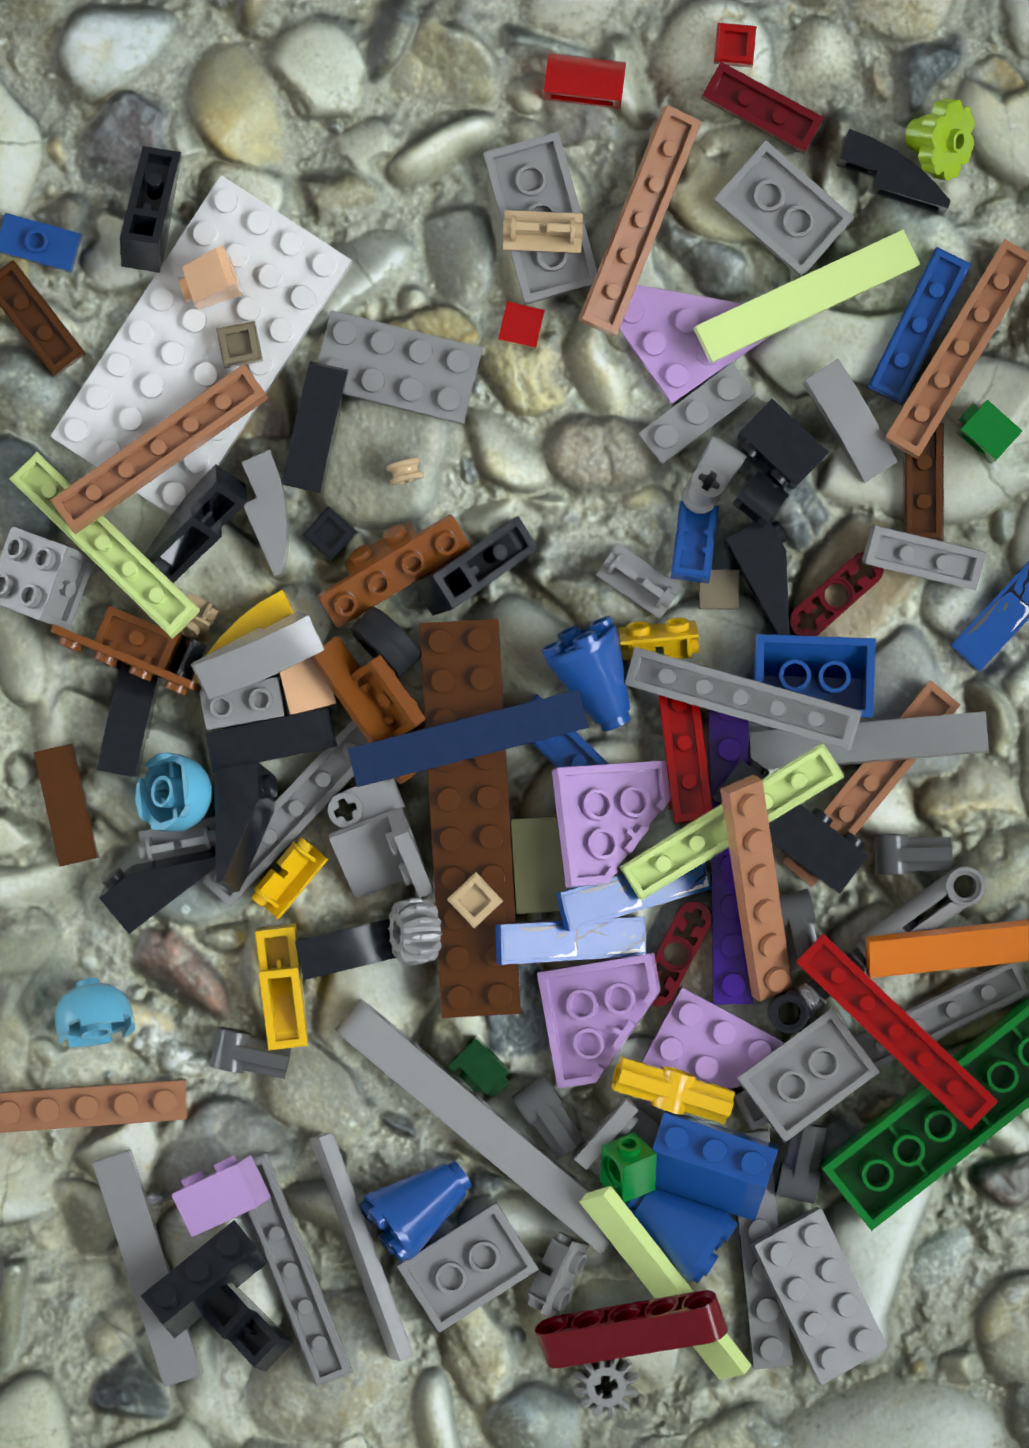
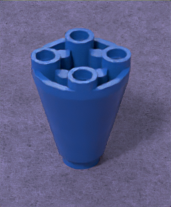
[541,616,631,731]
[359,1161,472,1262]
[626,1188,738,1284]

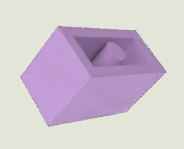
[171,1155,271,1237]

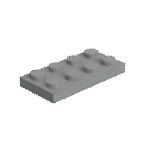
[483,131,597,305]
[318,310,483,425]
[749,1207,888,1386]

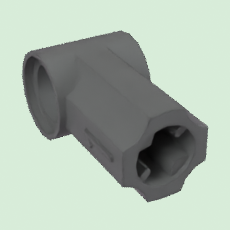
[873,834,953,875]
[779,888,817,971]
[209,1027,291,1079]
[512,1074,585,1159]
[775,1124,827,1204]

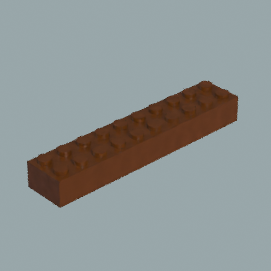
[420,619,521,1018]

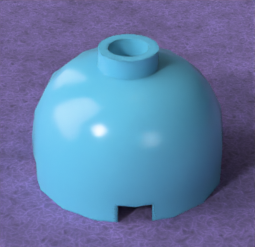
[135,752,212,832]
[55,978,135,1047]

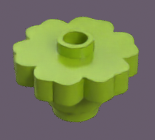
[905,98,975,181]

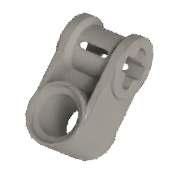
[682,435,747,514]
[328,778,406,828]

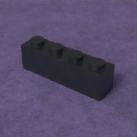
[711,758,869,894]

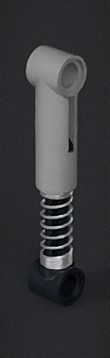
[767,866,985,1033]

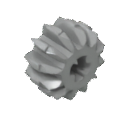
[388,898,443,965]
[573,1358,639,1418]

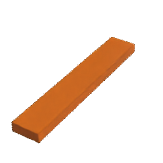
[866,919,1029,978]

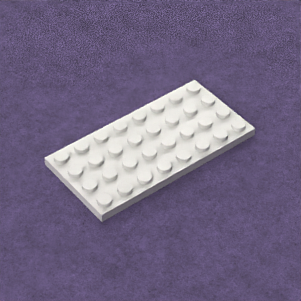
[50,175,353,515]

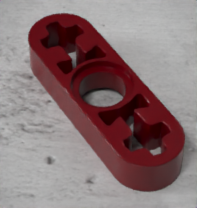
[789,551,884,636]
[651,901,712,1007]

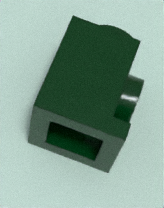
[448,1036,509,1098]

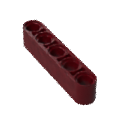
[535,1290,728,1368]

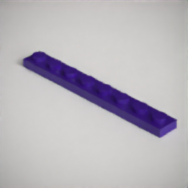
[708,709,753,1005]

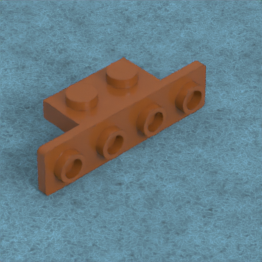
[318,514,470,627]
[50,606,202,696]
[310,636,426,784]

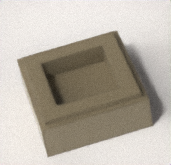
[216,321,263,369]
[699,569,739,610]

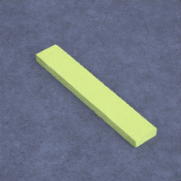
[693,229,920,364]
[10,452,200,639]
[620,742,844,901]
[580,1186,751,1380]

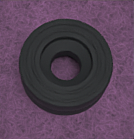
[350,606,421,678]

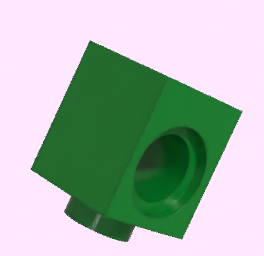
[956,399,1022,464]
[600,1132,657,1203]

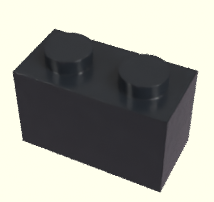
[737,399,829,490]

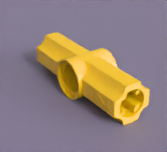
[611,1056,735,1124]

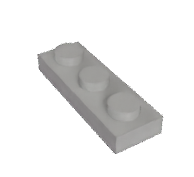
[638,363,756,465]
[862,524,986,590]

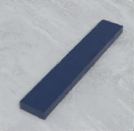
[348,689,589,787]

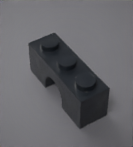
[140,1220,267,1339]

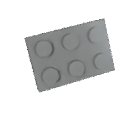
[713,140,854,277]
[737,1008,880,1143]
[397,1201,539,1333]

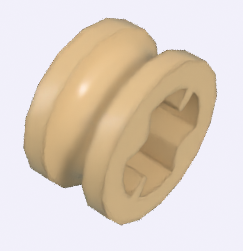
[386,458,424,486]

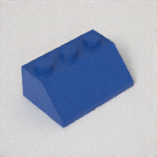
[752,634,876,718]
[653,1111,779,1221]

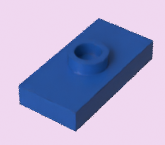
[0,213,82,273]
[670,501,719,584]

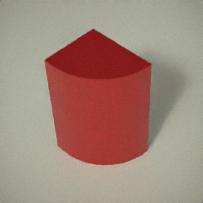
[543,53,626,109]

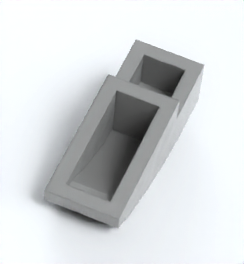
[802,359,898,483]
[241,450,290,579]
[191,611,324,700]

